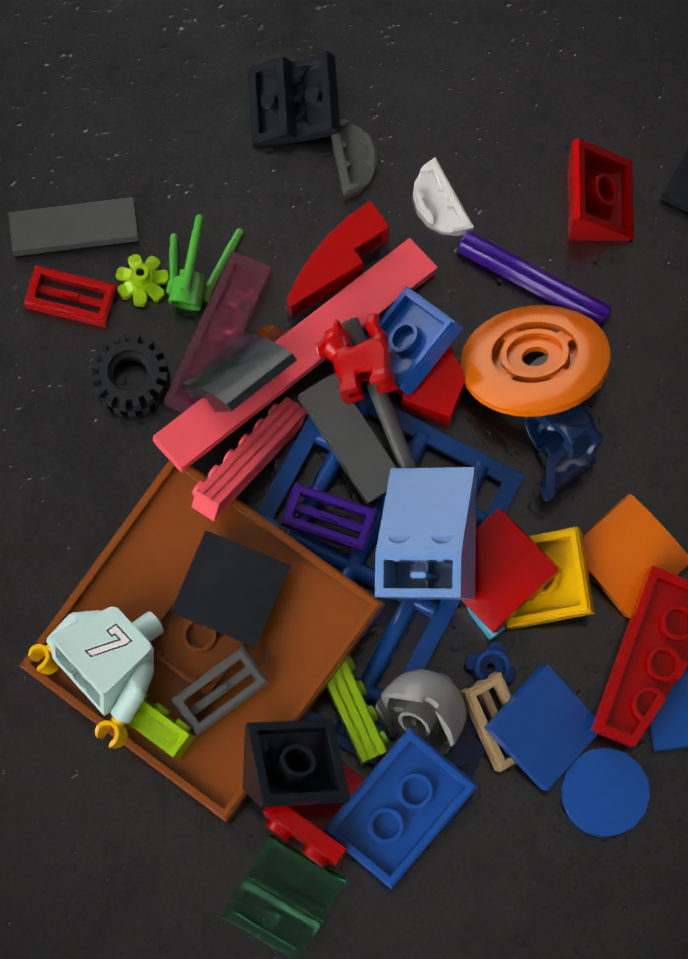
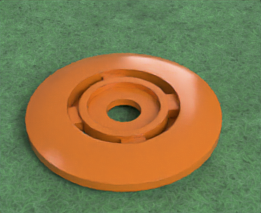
[460,305,611,417]

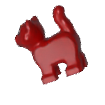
[316,313,398,404]

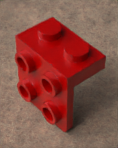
[262,762,365,868]

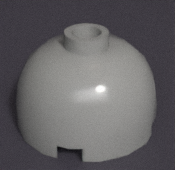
[375,669,467,755]

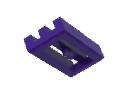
[281,482,377,553]

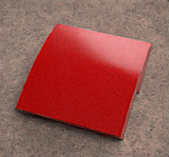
[461,508,562,633]

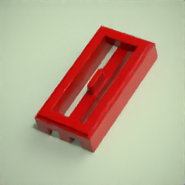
[24,265,117,328]

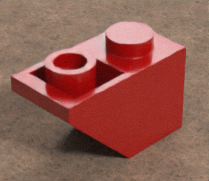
[397,345,466,429]

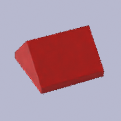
[567,138,634,241]

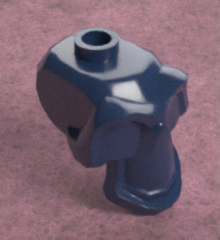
[525,401,603,501]

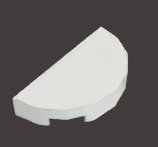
[413,157,474,236]

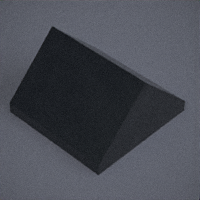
[242,719,350,807]

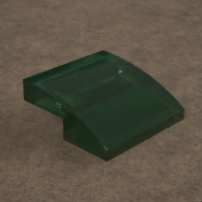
[222,834,348,959]

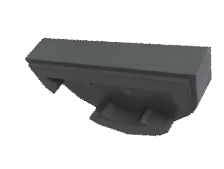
[331,119,377,200]

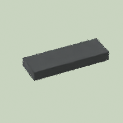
[8,197,139,257]
[297,373,396,506]

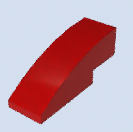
[287,200,389,319]

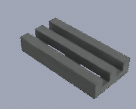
[171,646,271,735]

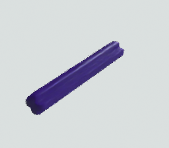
[458,231,612,328]

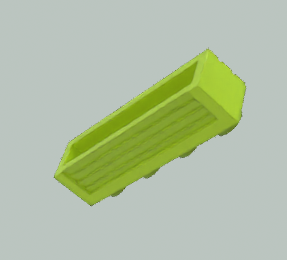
[326,655,390,765]
[128,693,196,759]

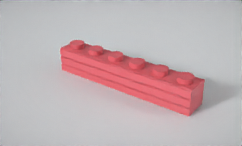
[191,397,307,521]

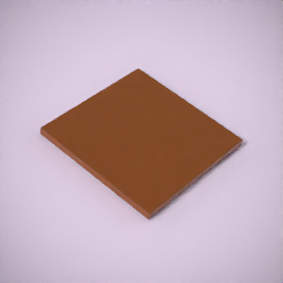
[19,460,385,822]

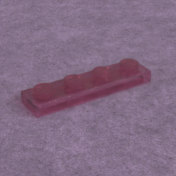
[164,251,272,413]

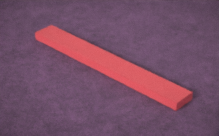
[153,238,438,473]

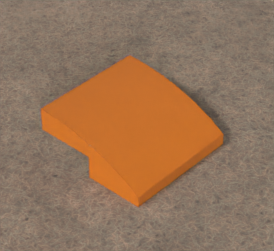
[582,494,688,618]

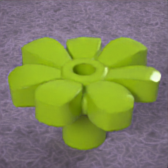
[116,254,169,307]

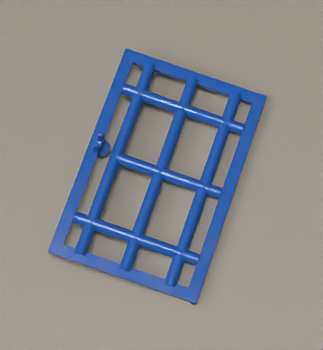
[257,391,525,766]

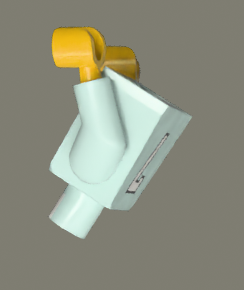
[28,607,164,749]

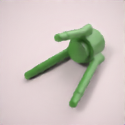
[165,214,244,311]

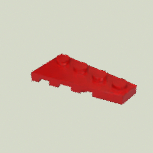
[590,565,688,747]

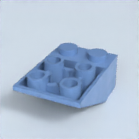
[375,467,477,600]

